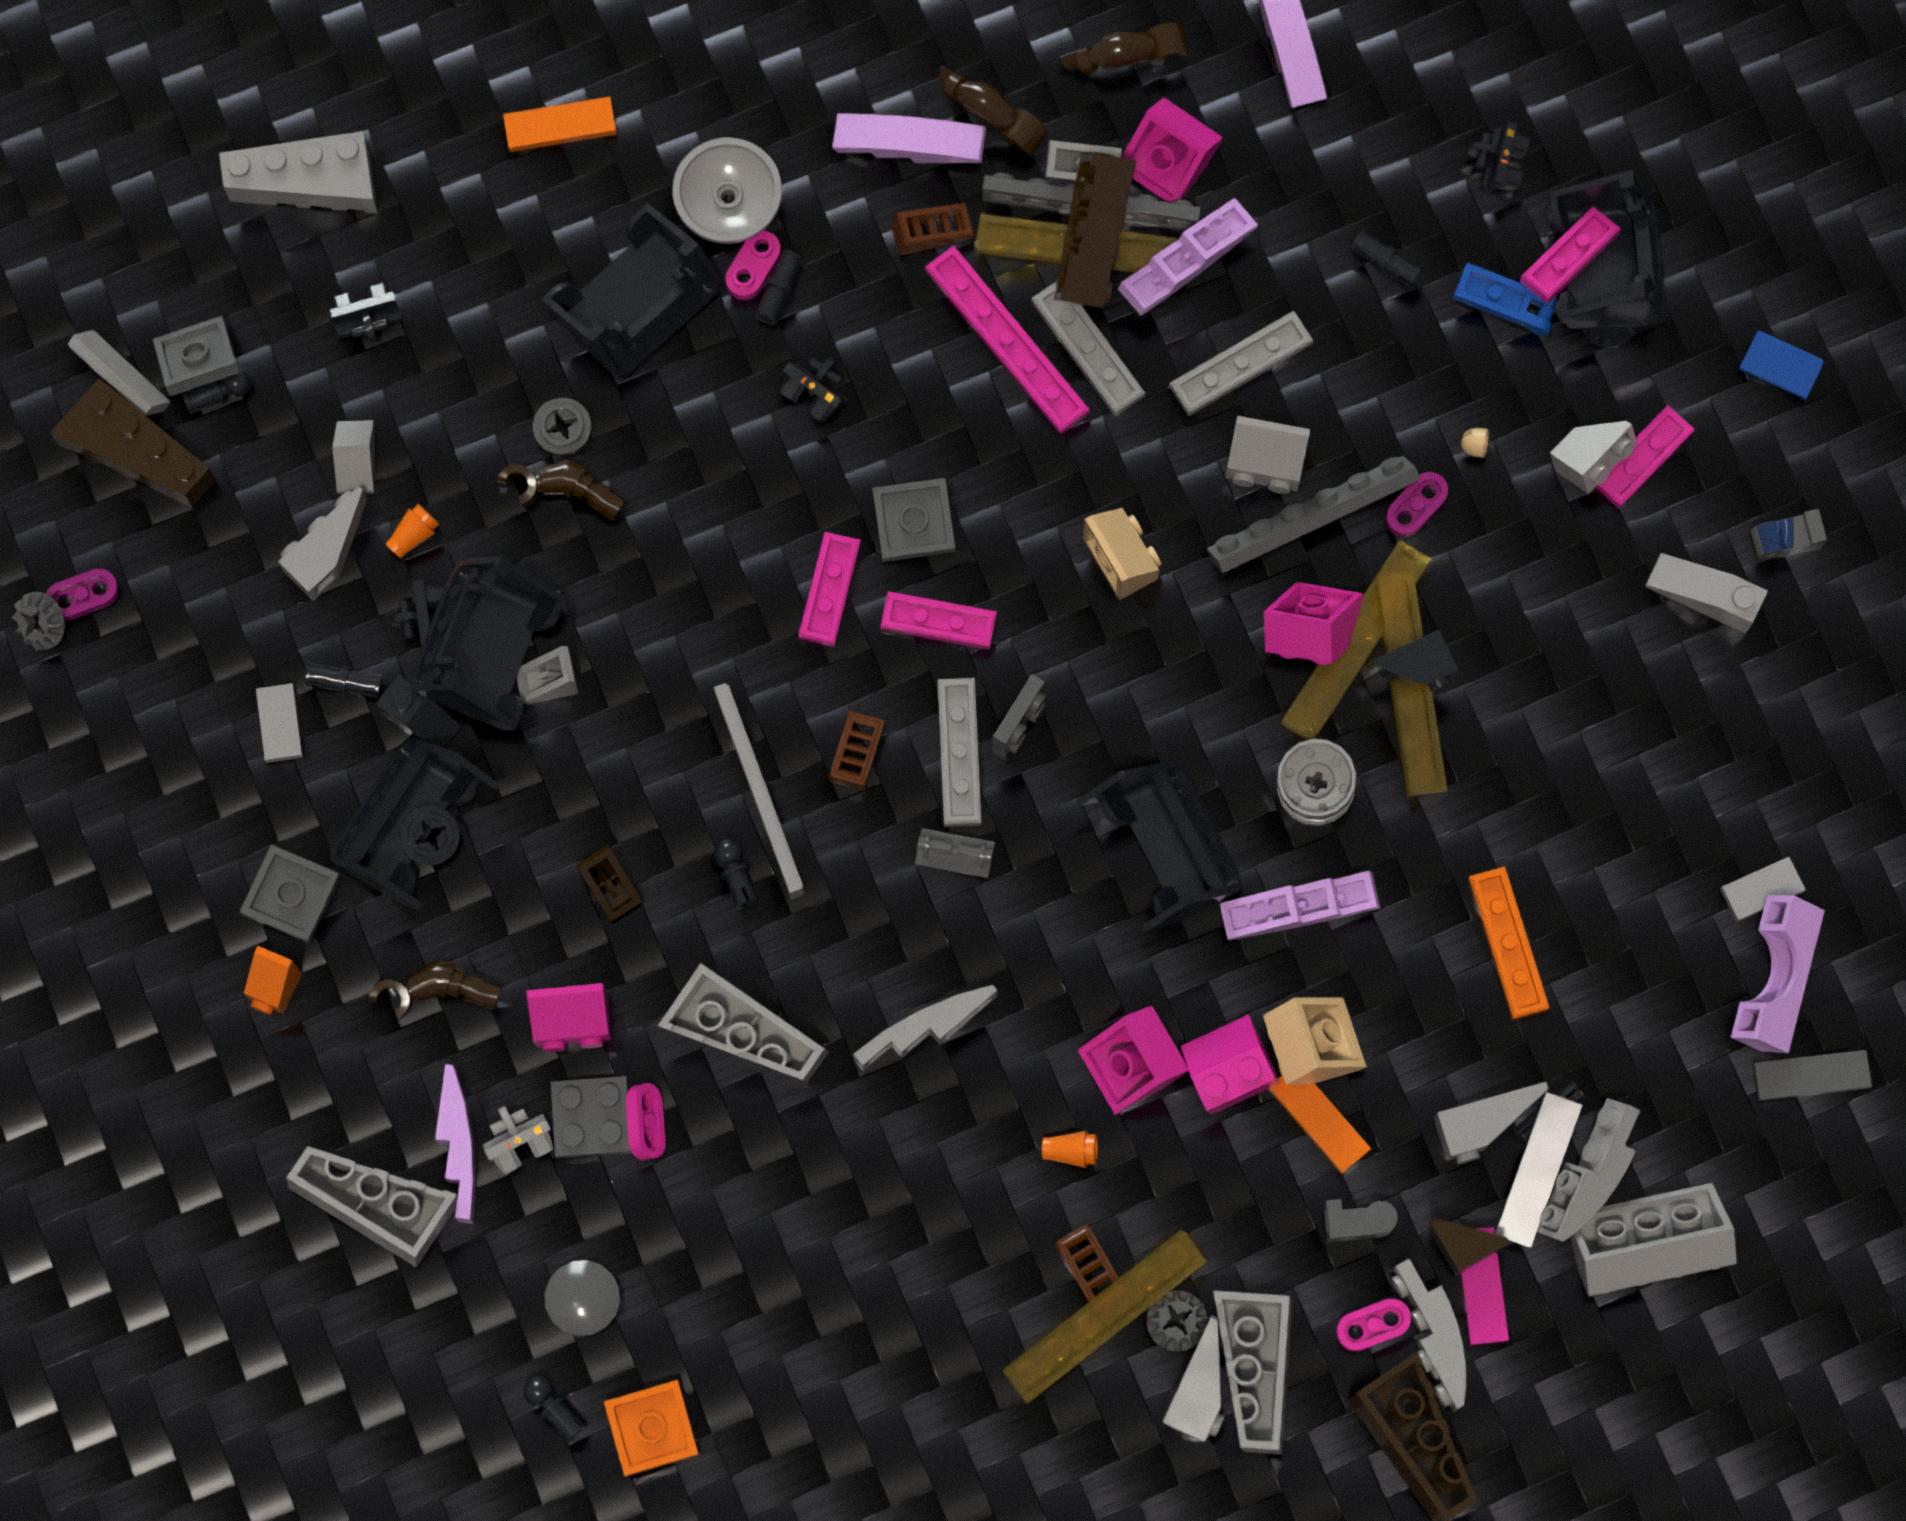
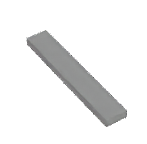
[714,683,804,900]

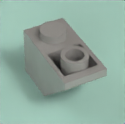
[1550,421,1637,494]

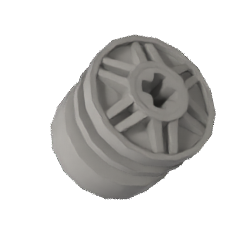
[1277,739,1356,826]

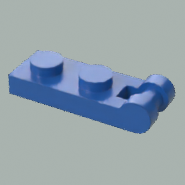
[1453,263,1560,336]

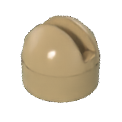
[1461,428,1489,458]

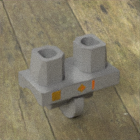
[482,1106,553,1174]

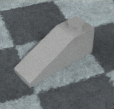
[1645,553,1768,634]
[1434,1082,1548,1164]
[1163,1315,1225,1442]

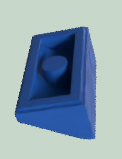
[1739,331,1824,400]

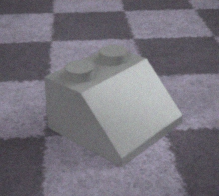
[1225,416,1310,494]

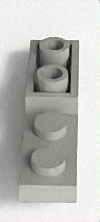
[1537,1098,1640,1242]
[1391,1259,1466,1412]

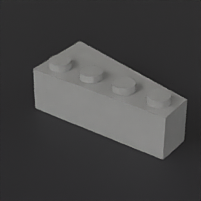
[219,131,378,214]
[658,964,829,1082]
[286,1146,457,1267]
[1213,1291,1292,1454]

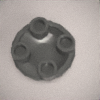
[545,1260,621,1337]

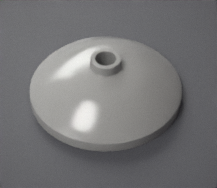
[673,138,782,244]

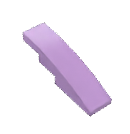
[1259,0,1327,108]
[832,114,986,163]
[1118,198,1258,316]
[1220,871,1380,940]
[435,1064,477,1224]

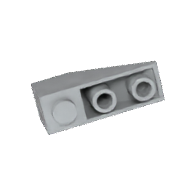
[278,486,367,601]

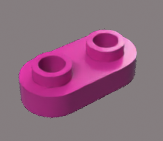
[726,231,781,300]
[625,1083,666,1160]
[1336,1299,1411,1352]

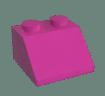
[1121,98,1223,203]
[1263,582,1363,665]
[527,983,611,1052]
[1078,1005,1189,1115]
[1181,1014,1280,1115]

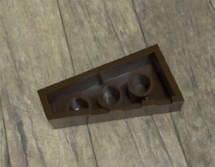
[1054,153,1136,308]
[50,378,216,507]
[1348,1351,1477,1521]

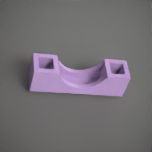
[1731,895,1825,1053]

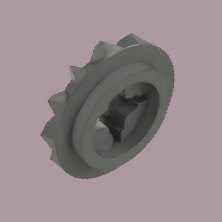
[533,398,592,456]
[11,592,65,651]
[1147,1290,1208,1352]

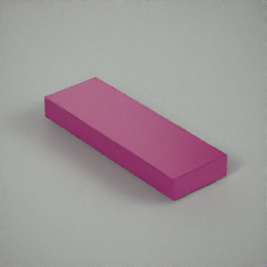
[1520,206,1621,304]
[1596,405,1695,509]
[798,532,861,647]
[881,591,997,650]
[1460,1227,1509,1346]

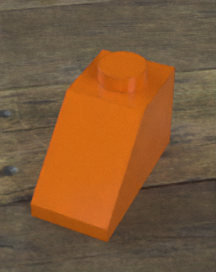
[244,946,302,1015]

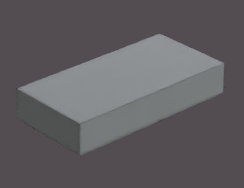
[256,683,303,763]
[1720,857,1805,922]

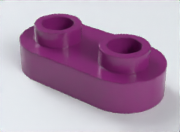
[1386,472,1448,537]
[46,569,119,621]

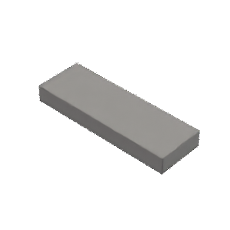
[68,330,170,416]

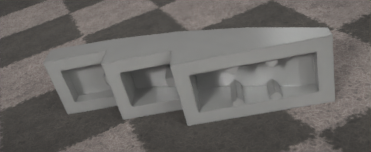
[853,985,997,1071]

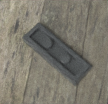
[1752,1050,1872,1102]

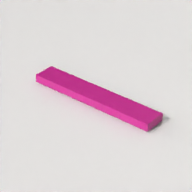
[925,245,1090,435]

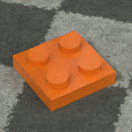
[604,1380,699,1477]

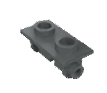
[915,828,995,878]

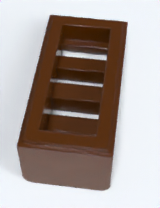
[891,203,974,255]
[829,711,885,791]
[1055,1224,1126,1311]

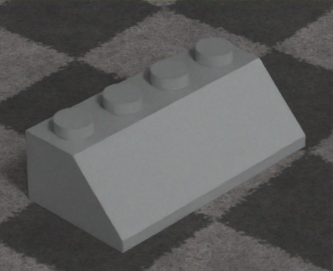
[1570,1183,1737,1296]

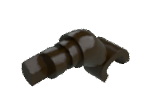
[1060,23,1188,75]
[939,67,1047,155]
[497,460,625,521]
[369,960,501,1019]

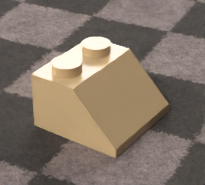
[1083,508,1161,600]
[1263,997,1367,1085]

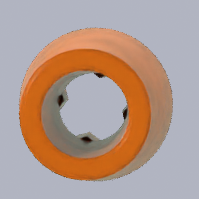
[385,504,439,558]
[1042,1130,1098,1168]

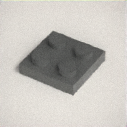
[153,316,240,396]
[872,478,955,562]
[992,674,1047,760]
[240,844,341,944]
[551,1076,632,1159]

